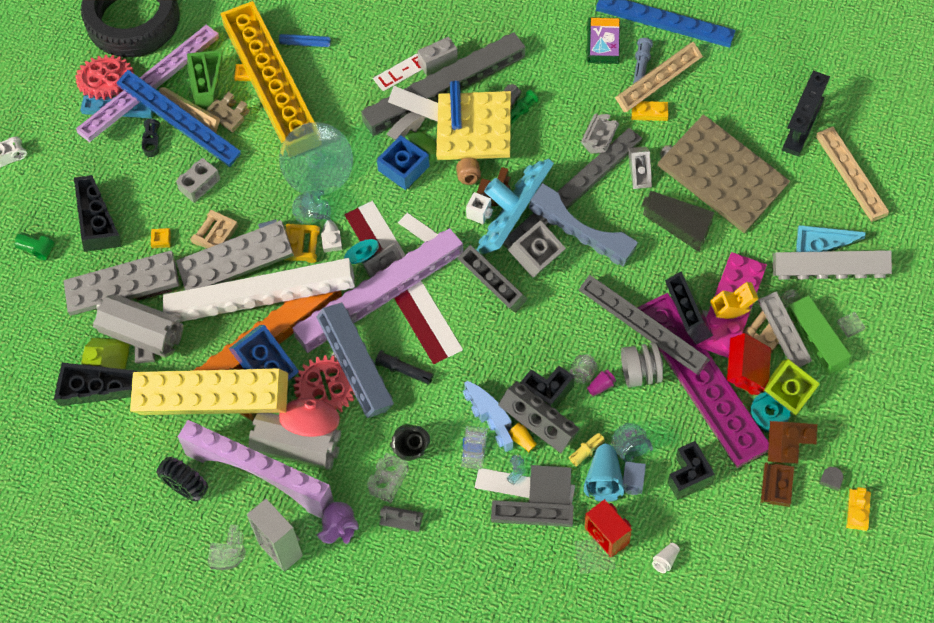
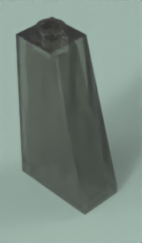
[641,191,714,252]

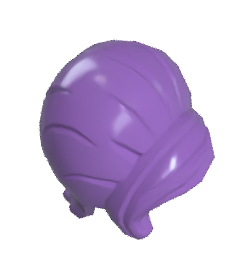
[317,502,359,544]

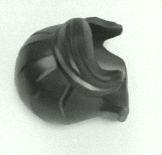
[390,424,430,461]

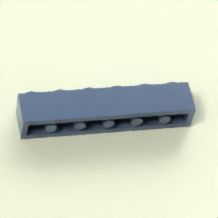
[316,302,394,418]

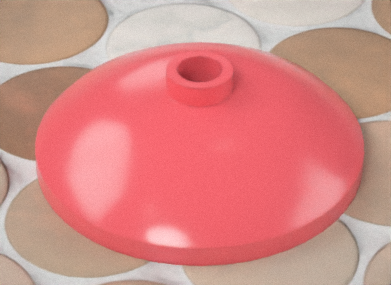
[279,398,340,437]

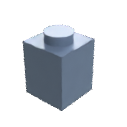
[623,462,646,495]

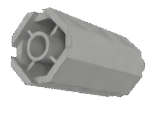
[93,294,184,358]
[249,413,341,470]

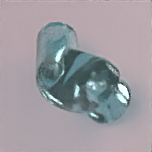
[507,455,525,485]

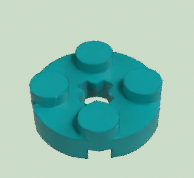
[750,392,791,432]

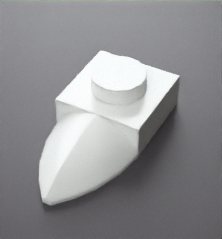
[321,219,342,253]

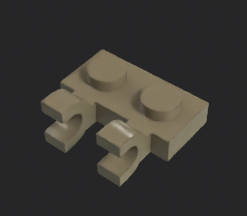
[206,92,250,132]

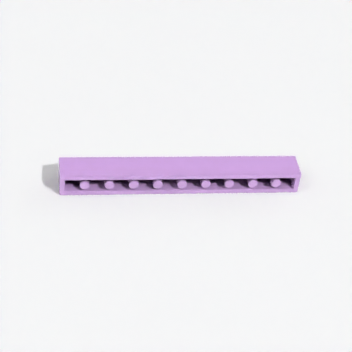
[293,228,464,353]

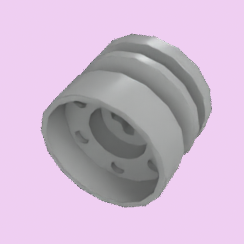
[621,342,663,388]

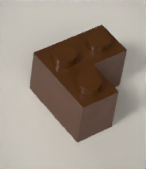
[768,421,818,464]

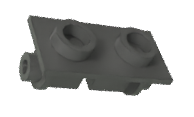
[379,506,423,532]

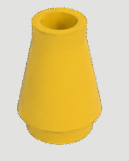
[508,423,537,452]

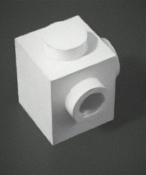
[466,192,493,224]

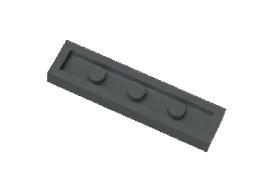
[491,500,574,527]

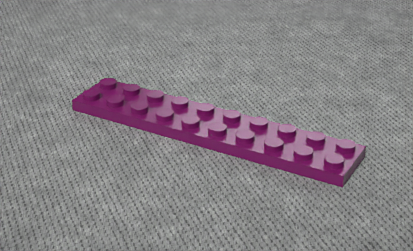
[637,293,769,468]

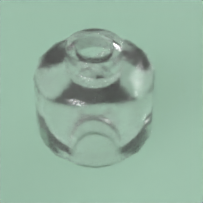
[569,354,598,384]

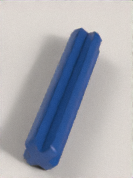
[279,34,331,47]
[450,80,462,130]

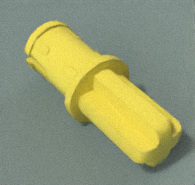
[569,433,605,466]

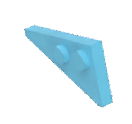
[796,225,865,252]

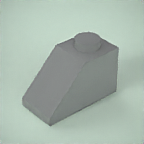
[628,147,652,189]

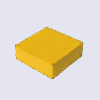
[234,64,250,81]
[151,228,171,248]

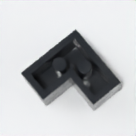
[520,366,575,409]
[668,441,715,500]

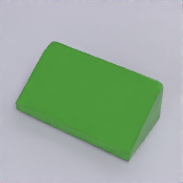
[405,130,437,162]

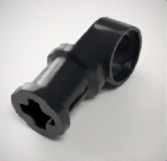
[142,118,160,157]

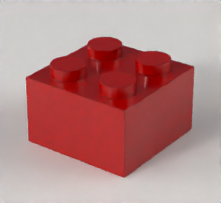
[584,499,632,558]

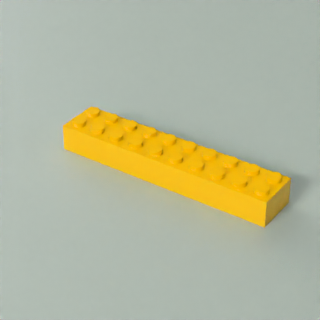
[221,1,322,158]

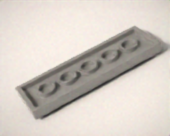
[176,220,294,290]
[64,250,179,316]

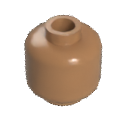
[456,158,481,185]

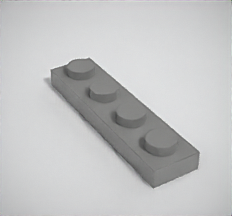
[758,292,812,367]

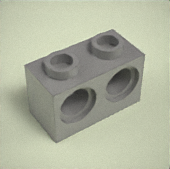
[176,158,220,203]

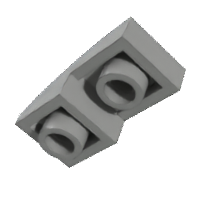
[386,112,426,140]

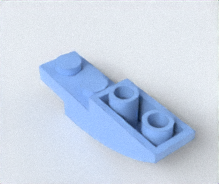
[463,381,513,452]

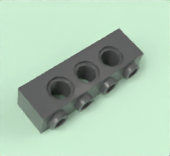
[457,245,528,313]
[498,381,580,453]

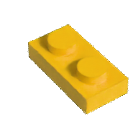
[632,101,668,121]

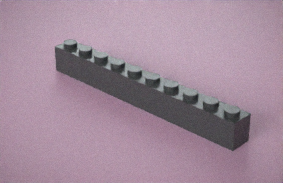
[361,32,525,136]

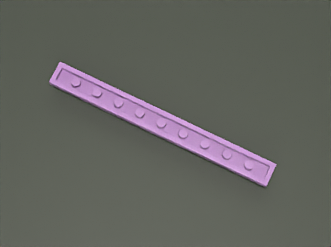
[76,25,219,142]

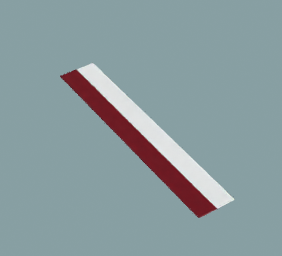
[344,201,463,364]

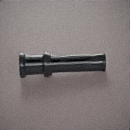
[375,350,434,385]

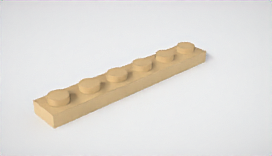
[615,41,703,112]
[816,127,889,222]

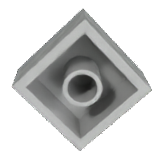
[508,220,566,278]

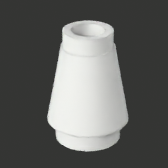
[652,543,680,573]

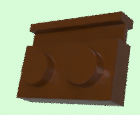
[760,462,794,507]

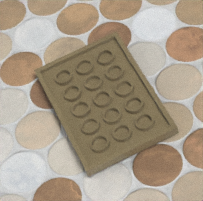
[658,114,790,234]

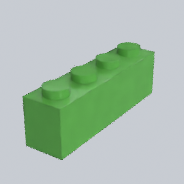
[787,295,852,375]

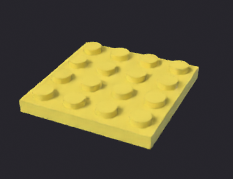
[436,91,511,160]

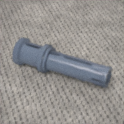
[633,38,653,84]

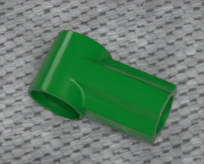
[14,232,55,261]

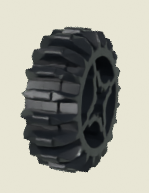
[156,457,208,502]

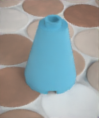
[584,444,624,502]

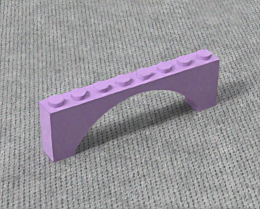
[178,420,334,518]

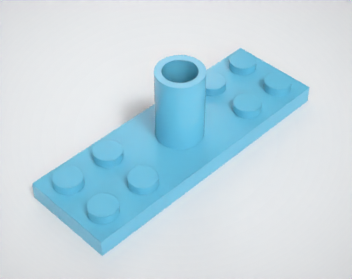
[476,159,554,255]

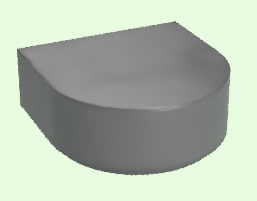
[819,467,843,491]

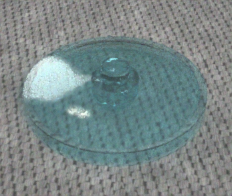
[279,122,353,196]

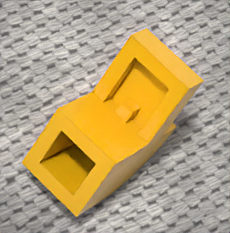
[710,282,759,319]

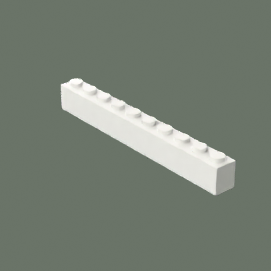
[163,258,355,322]

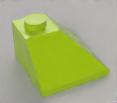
[81,338,130,369]

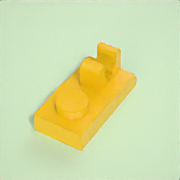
[846,487,871,531]

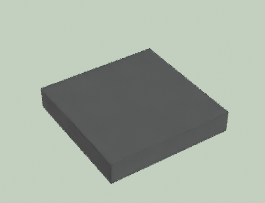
[529,465,571,505]

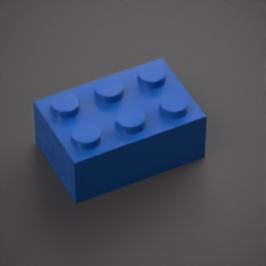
[229,325,299,380]

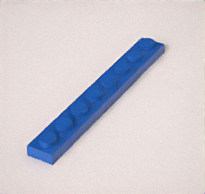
[596,0,735,48]
[116,70,241,167]

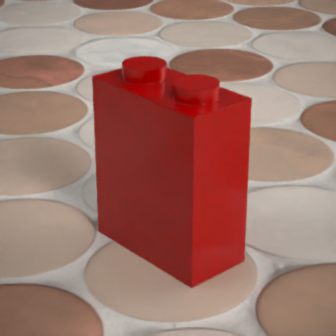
[727,333,771,395]

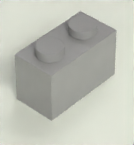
[418,37,457,76]

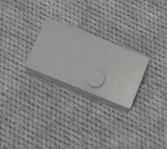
[247,499,303,572]

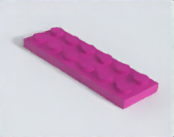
[696,252,767,358]

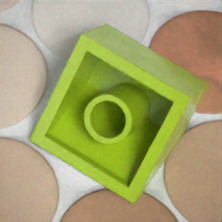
[764,359,820,415]

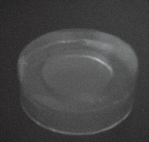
[780,290,800,307]

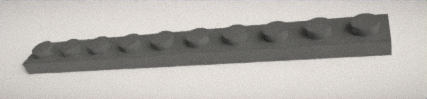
[502,128,643,249]

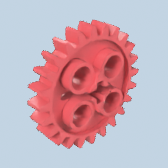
[75,55,134,100]
[294,355,355,412]

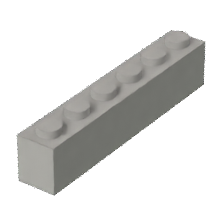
[773,251,892,280]

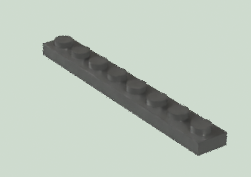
[579,275,710,375]

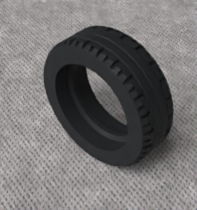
[81,0,180,57]

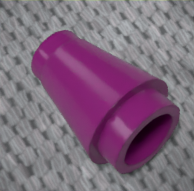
[587,369,616,397]

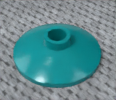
[344,239,379,264]

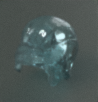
[292,189,331,224]
[611,423,653,462]

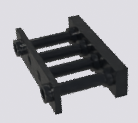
[782,70,830,157]

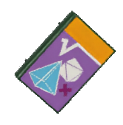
[586,17,620,64]

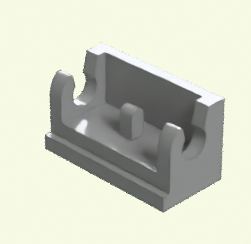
[581,114,619,154]

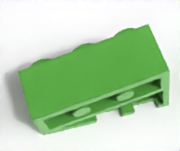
[187,50,222,108]

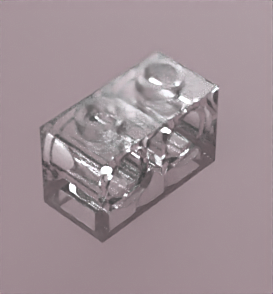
[461,425,488,469]
[367,453,409,503]

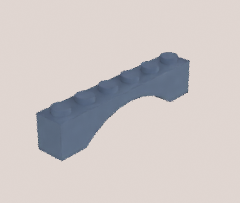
[529,183,638,267]

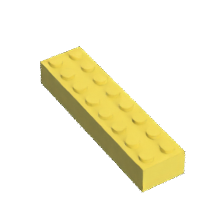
[130,369,288,415]

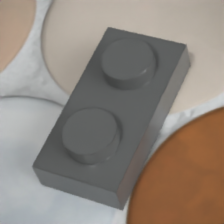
[362,243,402,278]

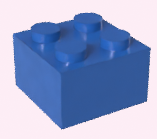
[377,135,430,190]

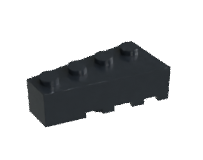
[74,175,121,252]
[53,362,138,406]

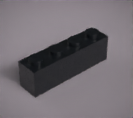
[665,271,713,345]

